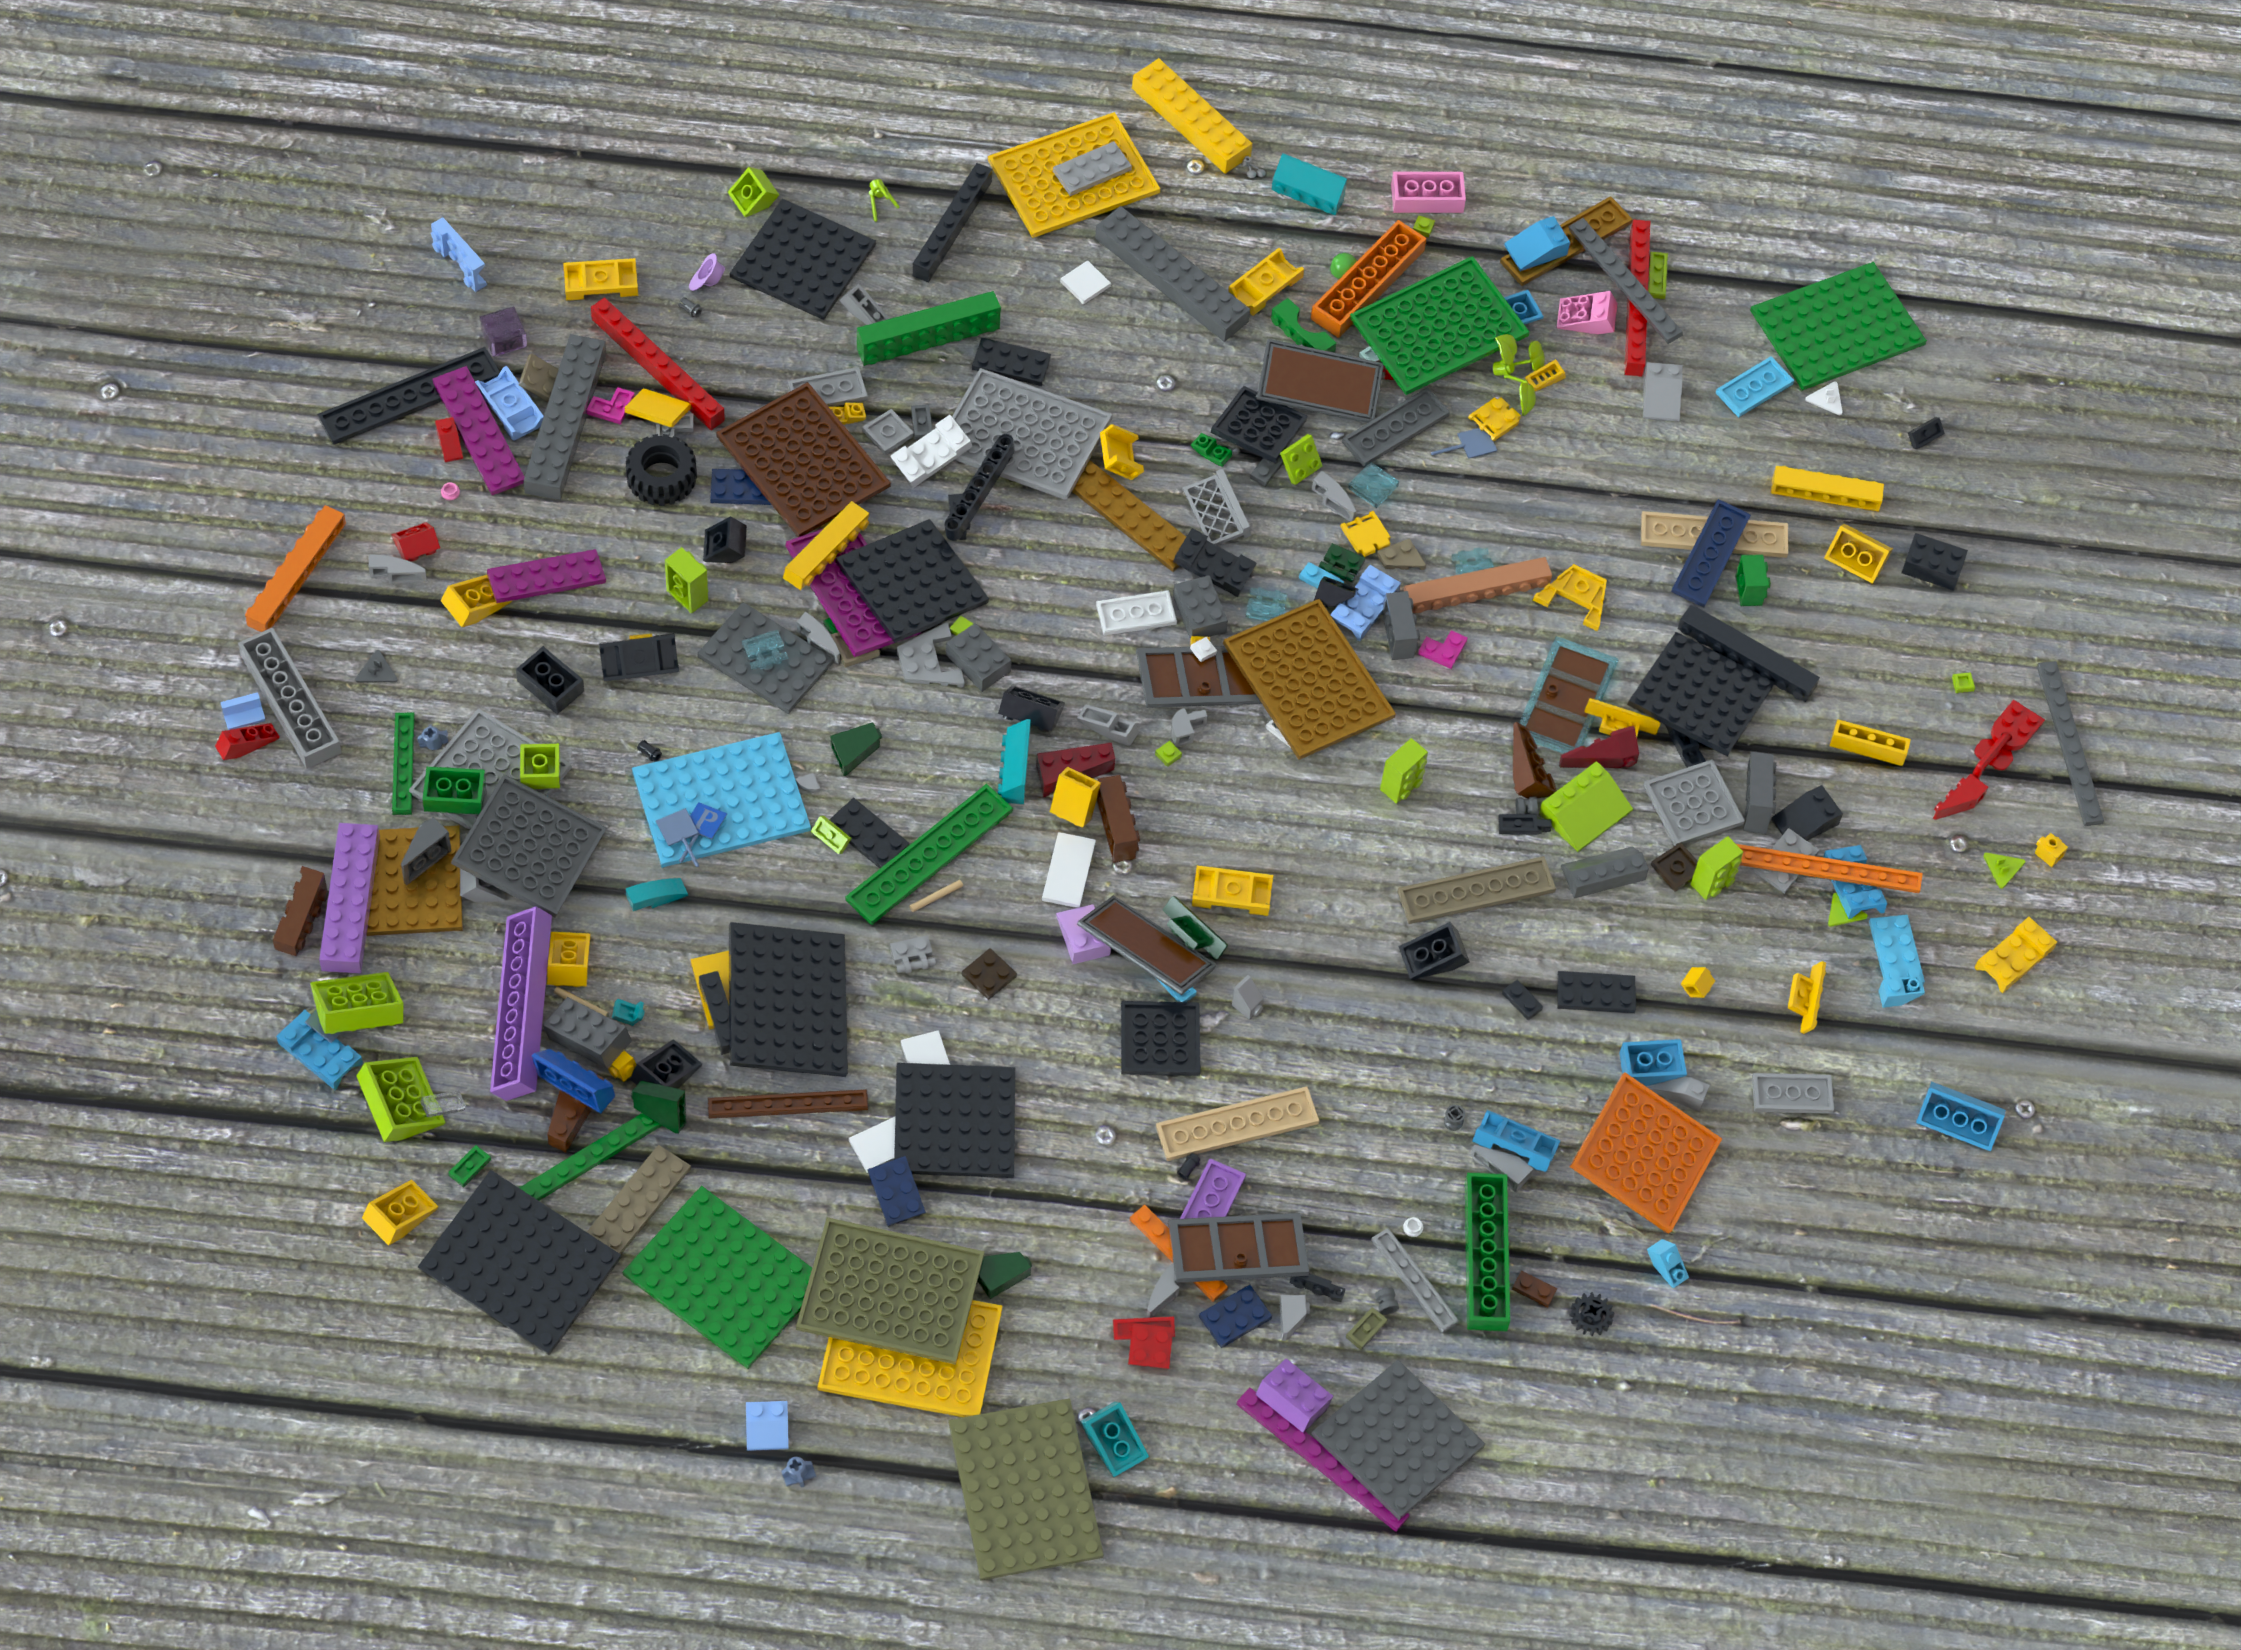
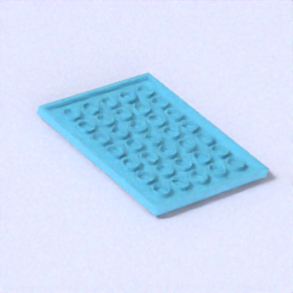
[632,732,811,868]

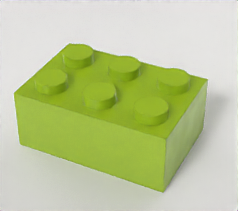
[665,547,708,614]
[1380,738,1428,804]
[1690,836,1743,900]

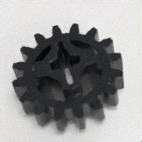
[1569,1292,1614,1336]

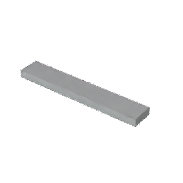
[1371,1228,1459,1334]

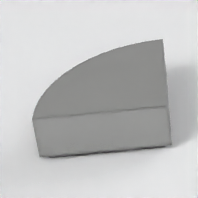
[795,773,820,793]

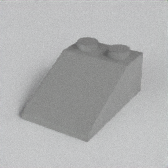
[1643,362,1682,422]

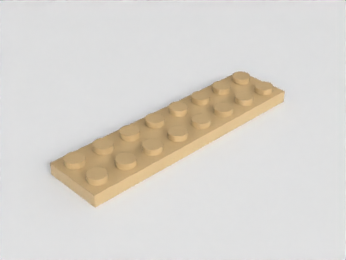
[1641,511,1788,558]
[1156,1086,1319,1161]

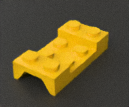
[1228,248,1304,316]
[563,258,638,300]
[1192,865,1273,916]
[1974,917,2057,993]

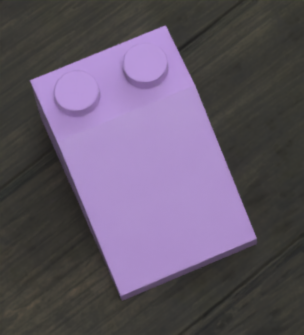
[1056,904,1111,964]

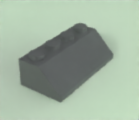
[1561,846,1649,898]

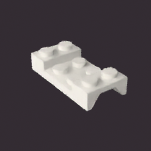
[890,415,973,488]

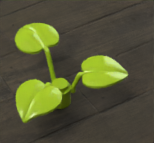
[1493,334,1545,416]

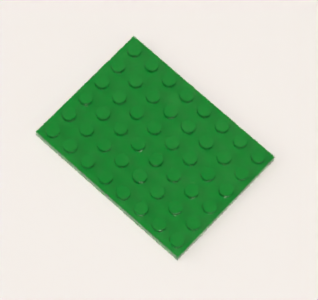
[1350,256,1529,395]
[1750,262,1927,391]
[622,1186,812,1369]

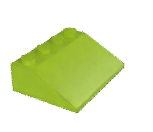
[1539,761,1633,852]
[310,972,404,1034]
[356,1057,446,1142]

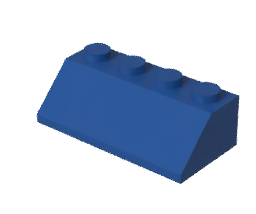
[532,1049,615,1114]

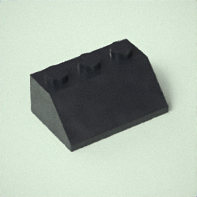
[998,685,1065,732]

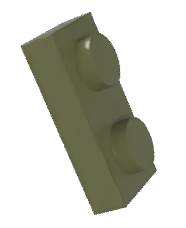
[1346,1307,1388,1350]

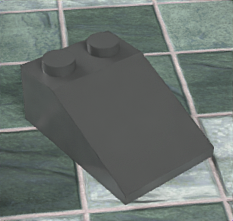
[401,817,451,886]

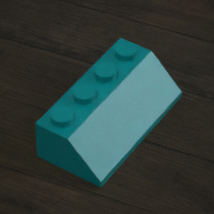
[1271,153,1347,215]
[998,719,1031,804]

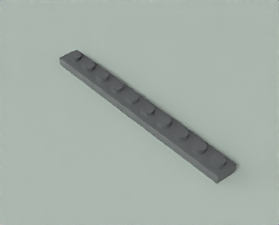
[1568,218,1683,344]
[2037,661,2104,826]

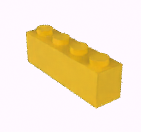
[1829,719,1911,766]

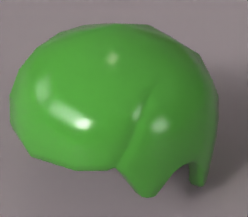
[1330,253,1357,279]

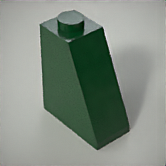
[830,722,882,776]
[631,1081,686,1134]
[978,1252,1032,1299]

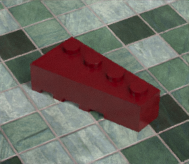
[1036,742,1116,798]

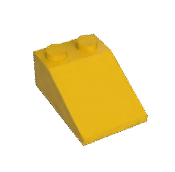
[441,575,512,627]
[547,932,590,987]
[362,1180,439,1246]

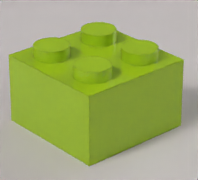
[520,743,560,789]

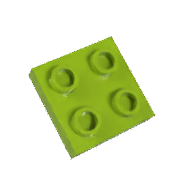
[1280,434,1323,485]

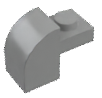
[1171,708,1208,747]

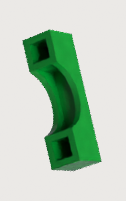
[1271,298,1337,353]

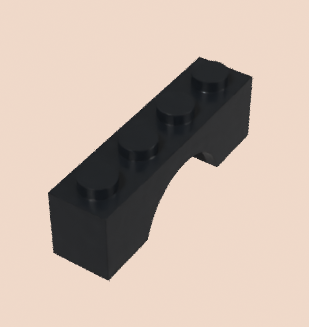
[699,971,730,1055]

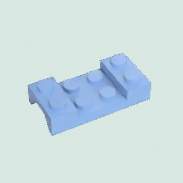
[431,217,487,292]
[475,366,544,441]
[1331,565,1401,641]

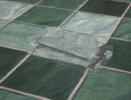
[420,1091,466,1117]

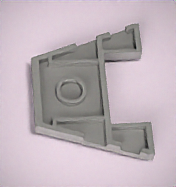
[897,622,965,687]

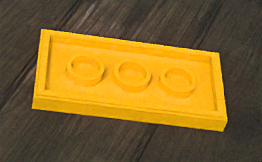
[690,951,729,1030]

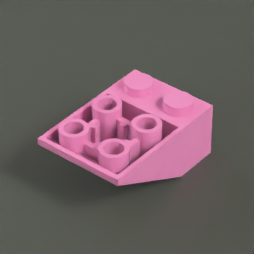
[1557,291,1618,335]

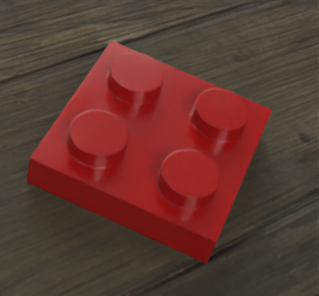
[1128,1323,1173,1369]

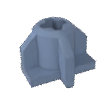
[418,724,449,750]
[781,1457,816,1487]

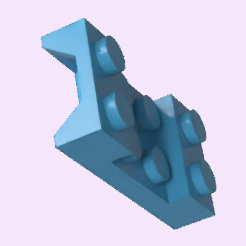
[1823,845,1887,919]
[276,1010,363,1090]
[1472,1110,1561,1172]

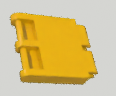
[1468,397,1521,441]
[1340,511,1390,557]

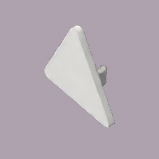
[1805,382,1842,415]

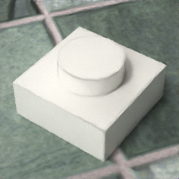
[1190,637,1217,662]

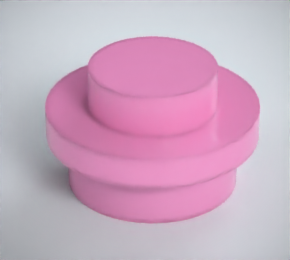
[441,482,460,500]

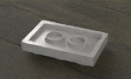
[1754,828,1819,894]

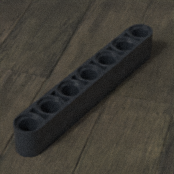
[944,434,1015,541]

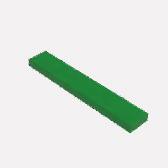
[392,712,415,815]

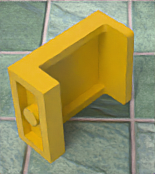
[1100,424,1144,480]

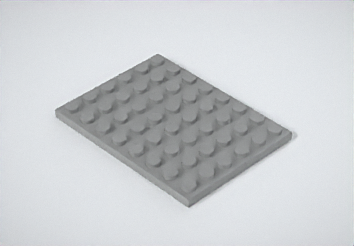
[952,368,1112,500]

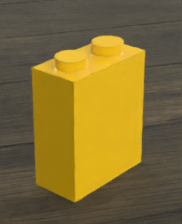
[1050,767,1101,828]

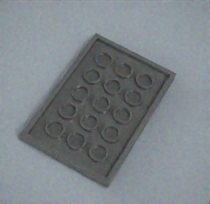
[697,602,834,714]

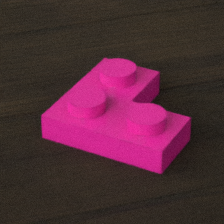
[587,387,635,425]
[1418,630,1468,669]

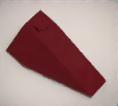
[1559,725,1639,768]

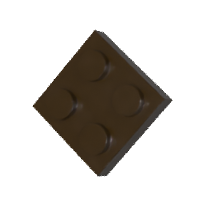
[1651,842,1698,892]
[962,948,1017,1000]

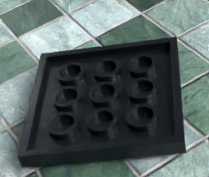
[1210,386,1308,463]
[1121,1001,1200,1076]

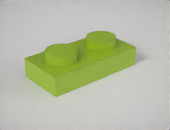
[811,815,852,854]

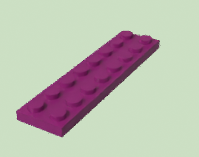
[433,366,525,496]

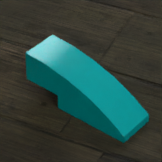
[626,878,688,912]

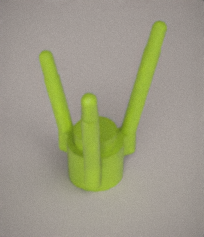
[868,179,899,222]

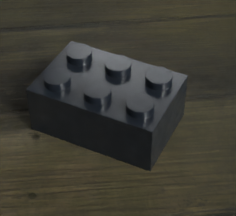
[1901,533,1968,591]
[516,646,584,715]

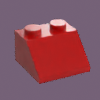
[391,522,440,562]

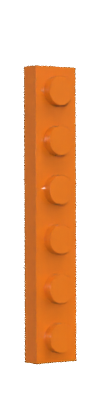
[1130,1205,1228,1302]

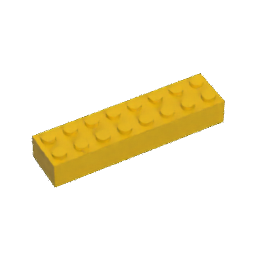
[1132,58,1253,174]

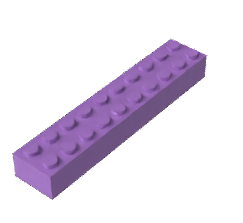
[490,906,552,1101]

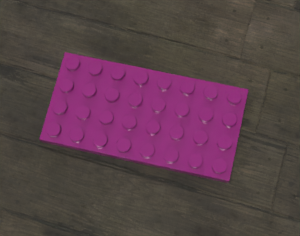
[785,529,921,657]

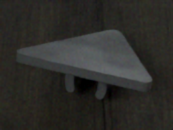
[355,650,397,683]

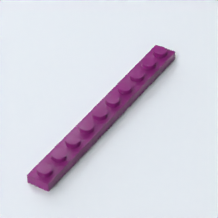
[1236,1387,1410,1532]

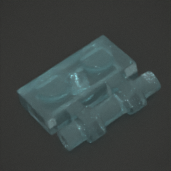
[1451,547,1494,575]
[1246,587,1287,621]
[742,630,788,670]

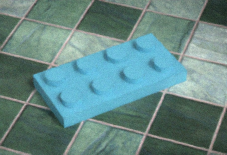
[1716,356,1794,418]
[1869,915,1925,985]

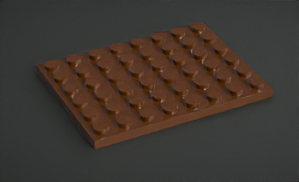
[716,382,891,537]

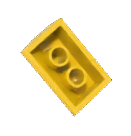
[1824,524,1893,583]

